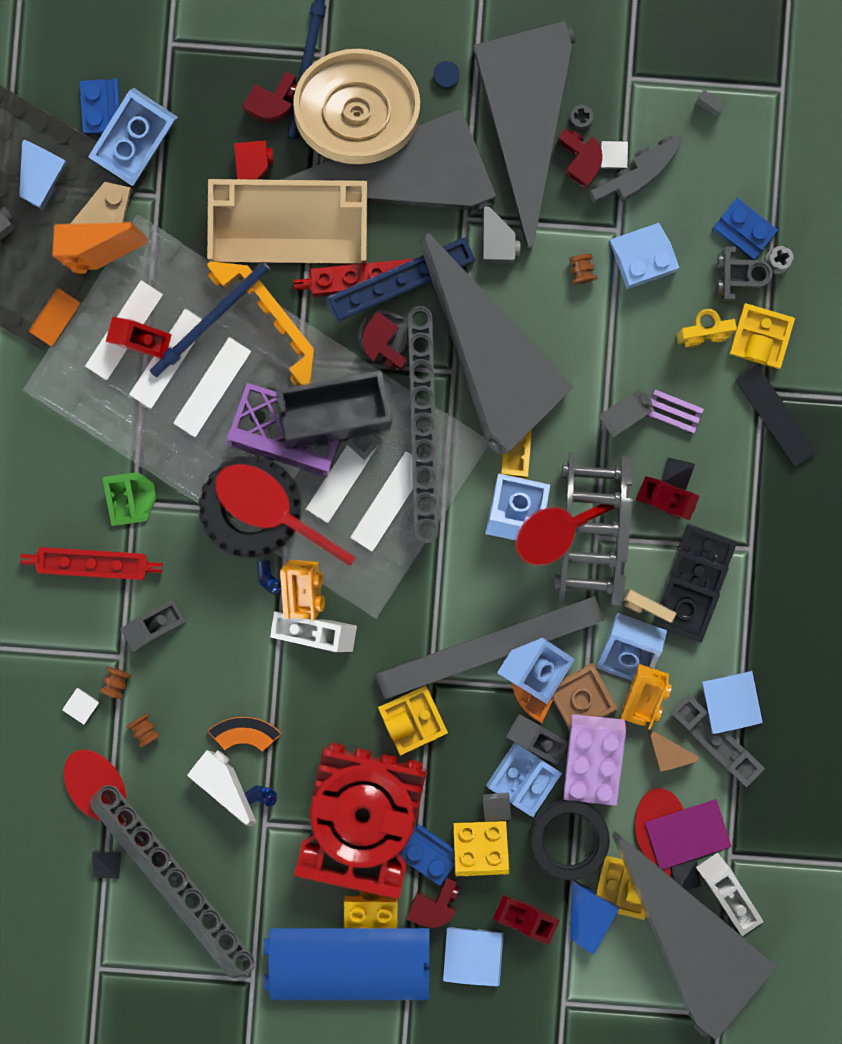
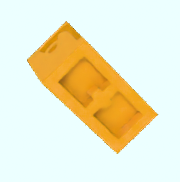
[280,560,325,621]
[620,664,672,730]

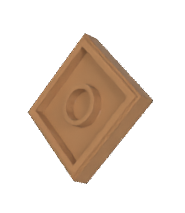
[552,663,618,731]

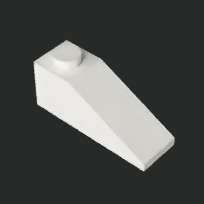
[270,611,357,652]
[187,750,256,826]
[696,853,764,936]

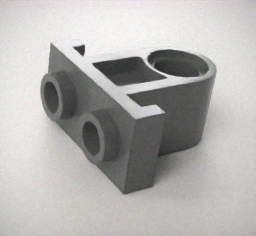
[717,246,773,303]

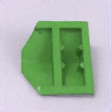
[103,472,156,526]

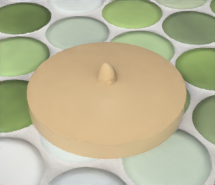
[294,49,420,164]

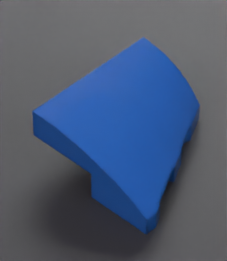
[570,880,619,954]

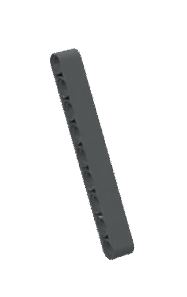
[408,306,438,543]
[375,596,604,699]
[90,785,255,978]

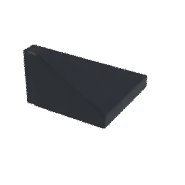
[661,457,695,490]
[92,850,121,879]
[671,860,701,890]

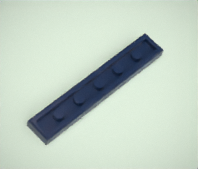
[325,237,476,323]

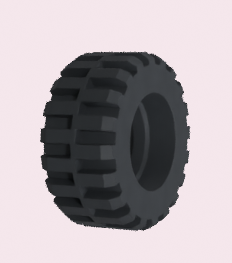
[198,456,302,558]

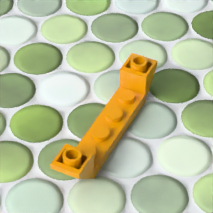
[207,262,315,386]

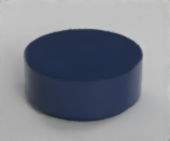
[433,61,460,89]

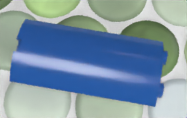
[264,928,429,1000]

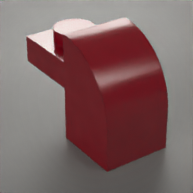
[242,71,297,123]
[557,129,603,190]
[363,311,407,371]
[636,476,700,521]
[407,875,459,928]
[493,895,560,945]

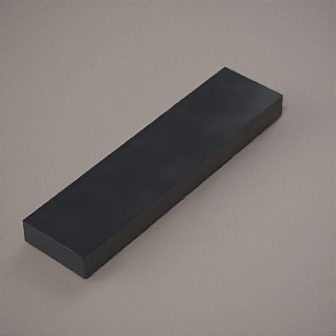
[735,365,816,467]

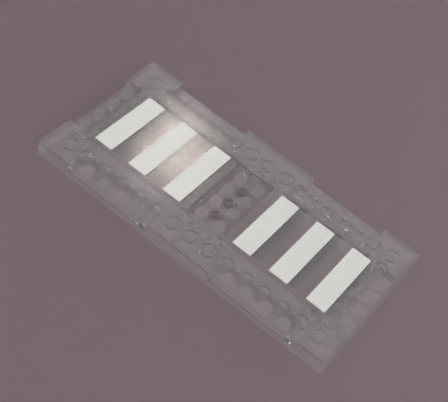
[23,214,488,618]

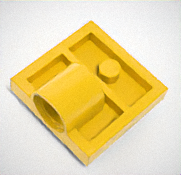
[729,303,795,369]
[676,309,737,348]
[378,685,448,755]
[453,821,509,876]
[595,855,646,920]
[344,891,398,928]

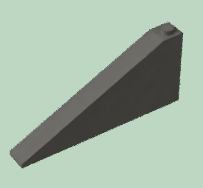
[473,21,575,251]
[281,109,496,211]
[419,233,574,455]
[612,831,777,1040]

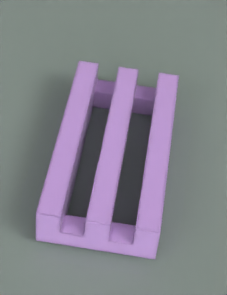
[647,390,704,434]

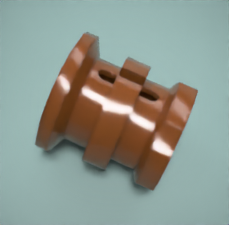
[569,254,598,284]
[100,666,132,699]
[126,713,160,748]

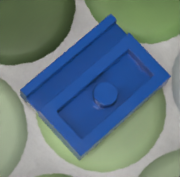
[80,79,120,135]
[712,198,778,260]
[400,823,455,886]

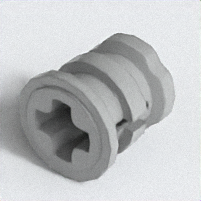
[765,246,794,274]

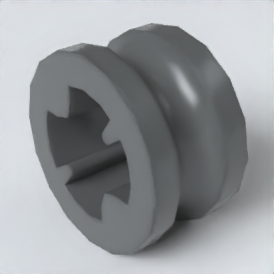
[570,104,594,131]

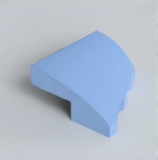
[19,140,67,210]

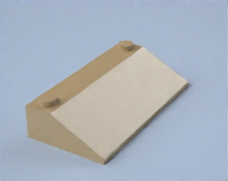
[207,179,367,264]

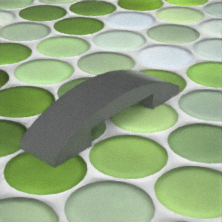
[670,694,765,787]

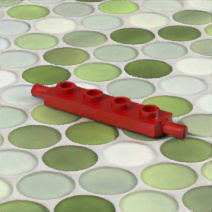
[293,258,415,297]
[20,547,163,580]

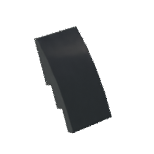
[652,523,737,643]

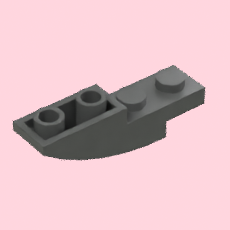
[589,135,683,205]

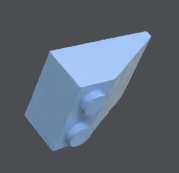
[88,88,178,186]

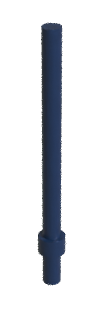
[287,0,326,139]
[150,262,270,378]

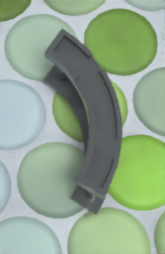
[554,452,632,606]

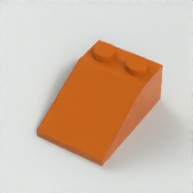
[53,222,148,274]

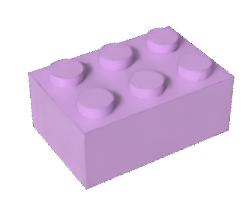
[563,714,626,806]

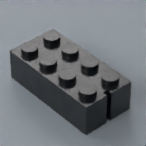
[276,371,392,449]

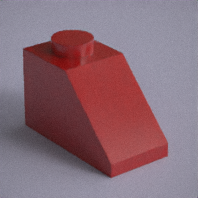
[234,141,274,180]
[105,316,172,359]

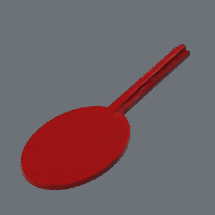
[216,464,356,566]
[516,504,614,565]
[64,750,157,867]
[635,788,684,877]

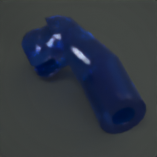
[257,560,282,595]
[244,785,277,807]

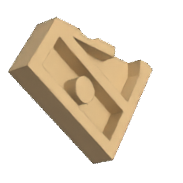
[70,182,132,224]
[623,590,676,623]

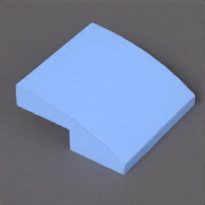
[701,671,763,734]
[486,742,562,817]
[443,927,504,986]

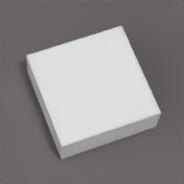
[600,141,628,169]
[62,688,100,724]

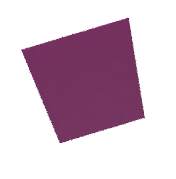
[645,799,732,870]

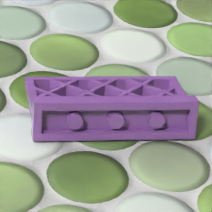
[226,383,339,477]

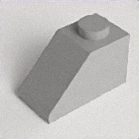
[483,207,520,264]

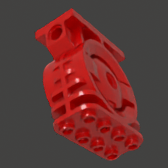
[294,742,427,899]

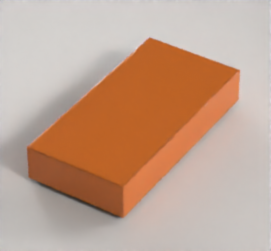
[29,288,81,347]

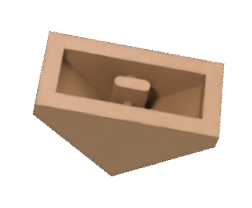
[648,730,699,772]

